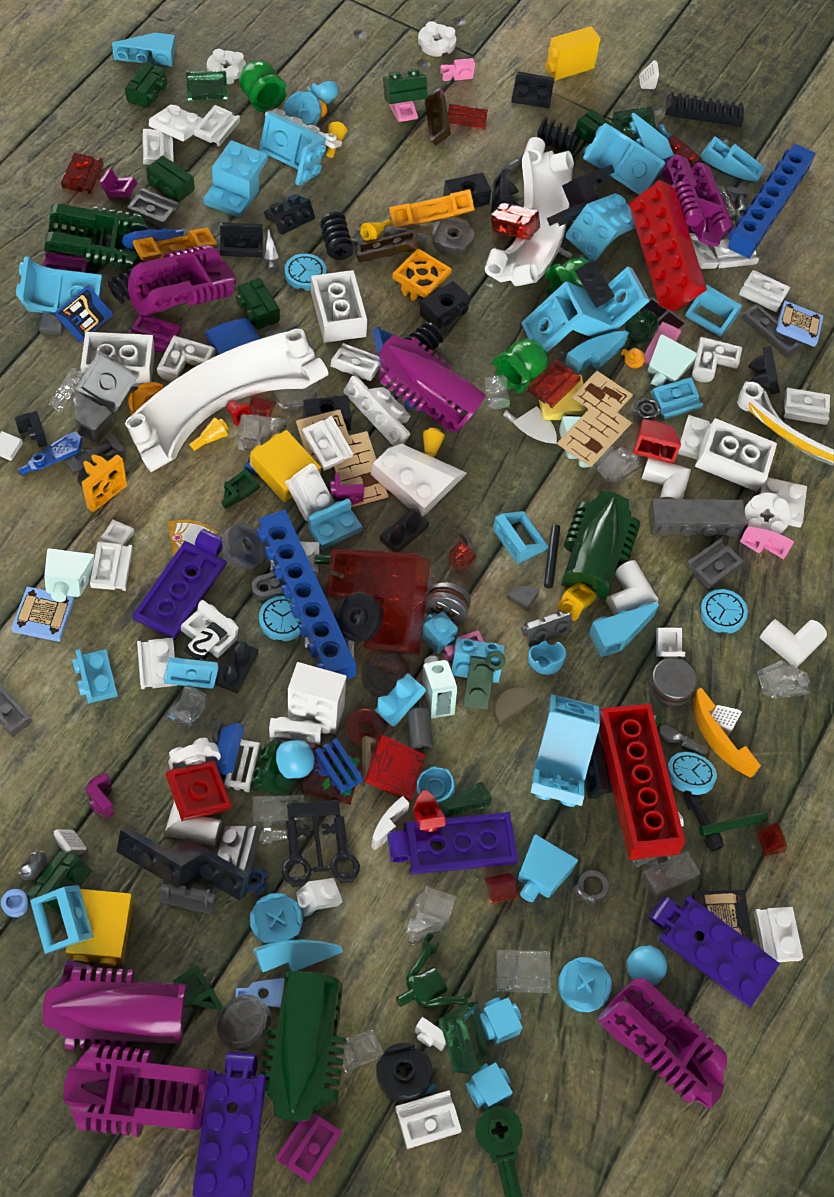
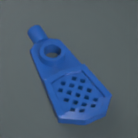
[122,228,185,251]
[18,432,82,475]

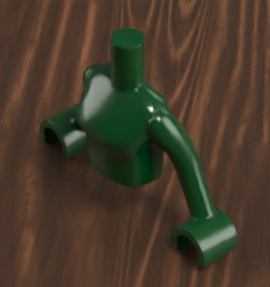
[396,933,478,1012]

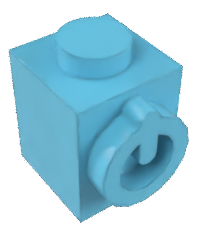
[421,611,458,654]
[478,997,523,1045]
[466,1063,513,1110]

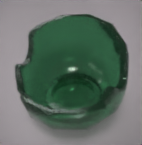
[625,309,659,343]

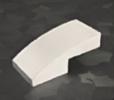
[371,796,409,850]

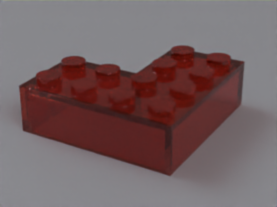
[326,548,431,655]

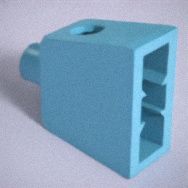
[517,834,578,902]

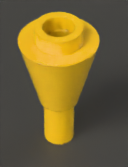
[326,121,348,158]
[360,219,392,241]
[189,417,229,452]
[423,428,445,458]

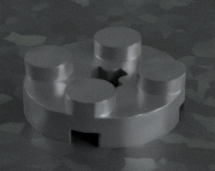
[432,217,474,256]
[222,523,266,571]

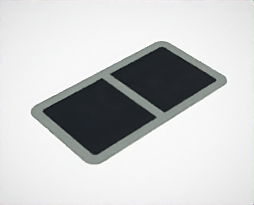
[637,297,687,330]

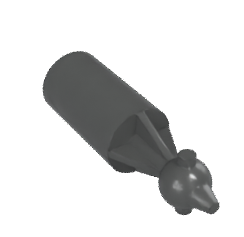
[407,692,433,753]

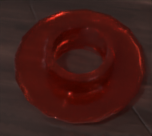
[346,709,385,745]

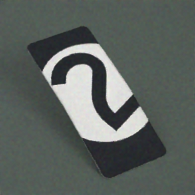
[183,622,227,660]

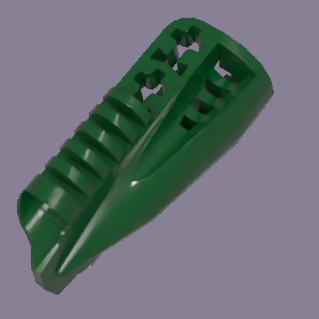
[44,203,147,270]
[561,491,640,600]
[261,971,346,1122]

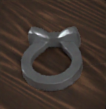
[572,870,609,908]

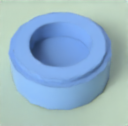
[1,889,29,917]

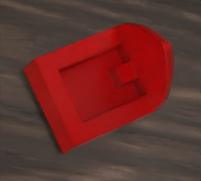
[414,789,446,832]

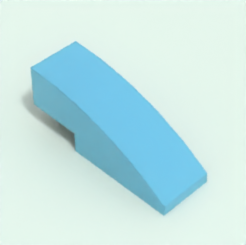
[700,136,765,182]
[564,331,628,375]
[253,939,343,972]

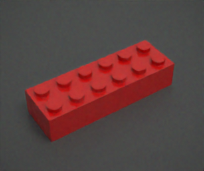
[628,180,707,312]
[599,704,685,860]

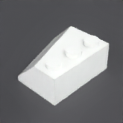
[370,443,467,517]

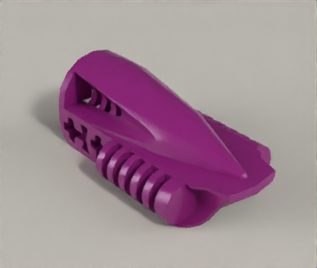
[662,154,734,247]
[128,245,236,316]
[379,335,486,432]
[42,966,187,1050]
[597,978,727,1109]
[64,1044,209,1137]

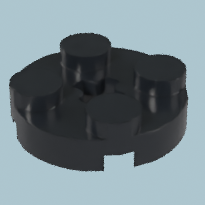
[334,592,384,642]
[376,1043,432,1101]

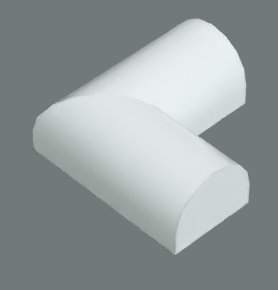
[157,335,215,382]
[692,337,742,383]
[642,457,691,499]
[605,560,658,616]
[759,619,827,668]
[164,801,222,847]

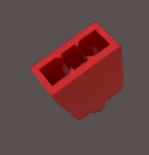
[633,419,681,464]

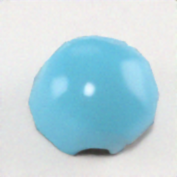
[307,81,339,104]
[527,640,566,675]
[276,740,315,779]
[417,766,455,805]
[627,945,668,986]

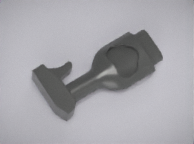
[724,187,749,222]
[64,433,126,473]

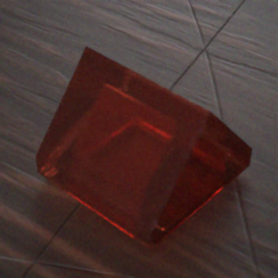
[249,395,277,420]
[757,822,787,856]
[485,873,517,904]

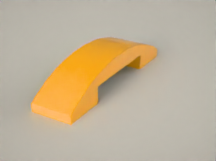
[389,189,474,228]
[132,227,217,262]
[692,688,761,778]

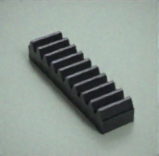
[665,92,744,127]

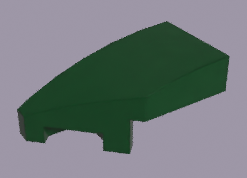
[221,468,261,509]
[173,965,224,1011]

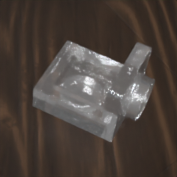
[484,376,510,409]
[167,685,208,729]
[337,1029,384,1074]

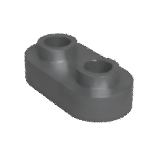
[252,572,298,601]

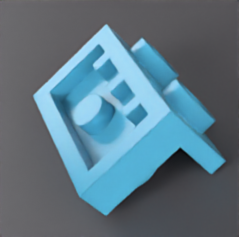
[308,499,363,550]
[72,649,118,704]

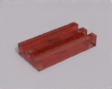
[448,104,488,129]

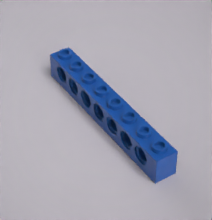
[728,143,816,259]
[256,510,356,679]

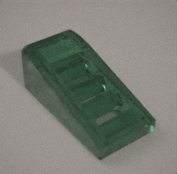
[438,782,492,816]

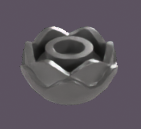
[633,398,660,422]
[17,849,48,880]

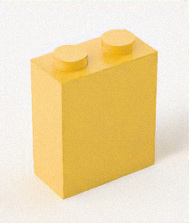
[545,26,601,81]
[250,430,321,502]
[66,889,134,968]

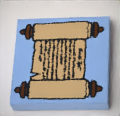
[776,301,823,347]
[12,587,75,642]

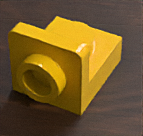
[557,581,597,621]

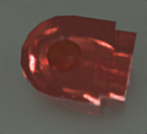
[449,541,477,570]

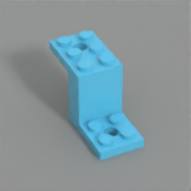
[521,267,650,352]
[531,694,600,807]

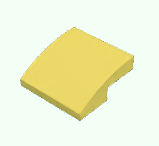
[535,375,589,420]

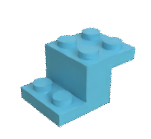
[203,140,268,219]

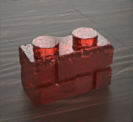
[491,203,540,240]

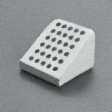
[639,61,659,89]
[712,705,742,737]
[54,829,87,857]

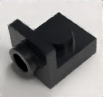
[15,411,48,448]

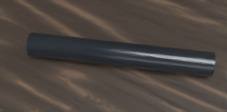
[544,525,561,588]

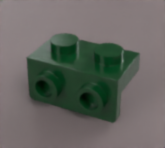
[251,740,294,800]

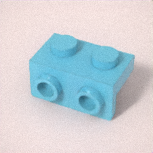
[451,638,504,683]

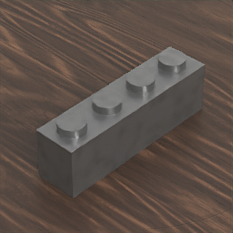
[648,499,746,537]

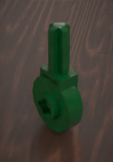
[475,1106,523,1197]

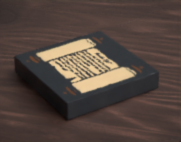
[692,890,753,942]

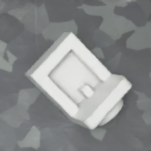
[656,628,685,659]
[296,878,343,916]
[414,1017,459,1051]

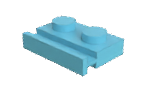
[650,377,703,420]

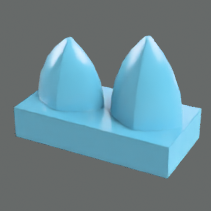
[163,657,219,689]
[375,673,427,727]

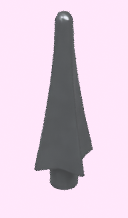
[264,229,279,273]

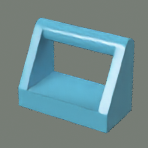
[685,284,742,338]
[493,511,549,564]
[30,885,94,954]

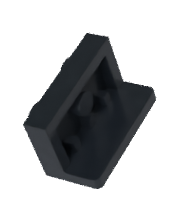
[263,194,315,235]
[220,222,263,258]

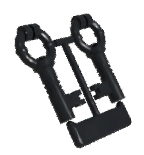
[281,800,360,888]

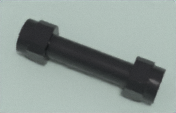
[683,792,725,852]

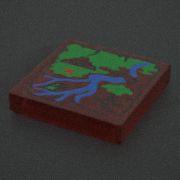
[302,744,362,805]

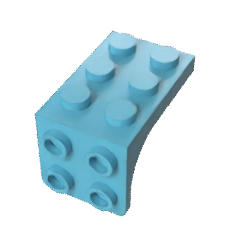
[259,111,326,186]
[583,123,667,195]
[566,193,636,261]
[16,256,103,314]

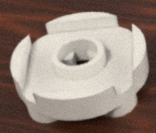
[418,21,456,57]
[207,49,246,84]
[744,493,790,534]
[168,738,221,770]

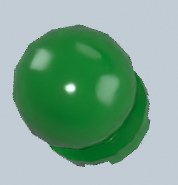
[239,60,287,113]
[545,258,589,295]
[492,338,548,394]

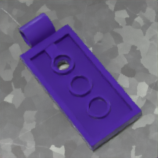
[132,529,227,640]
[387,812,518,875]
[648,895,780,1008]
[192,1052,267,1197]

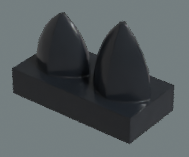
[491,169,521,215]
[748,346,780,394]
[380,508,429,554]
[215,641,258,694]
[585,742,613,799]

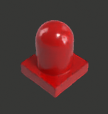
[226,400,251,426]

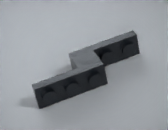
[547,165,615,227]
[116,826,250,900]

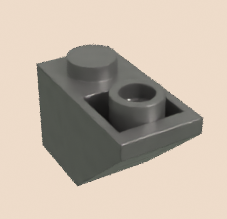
[72,391,114,444]

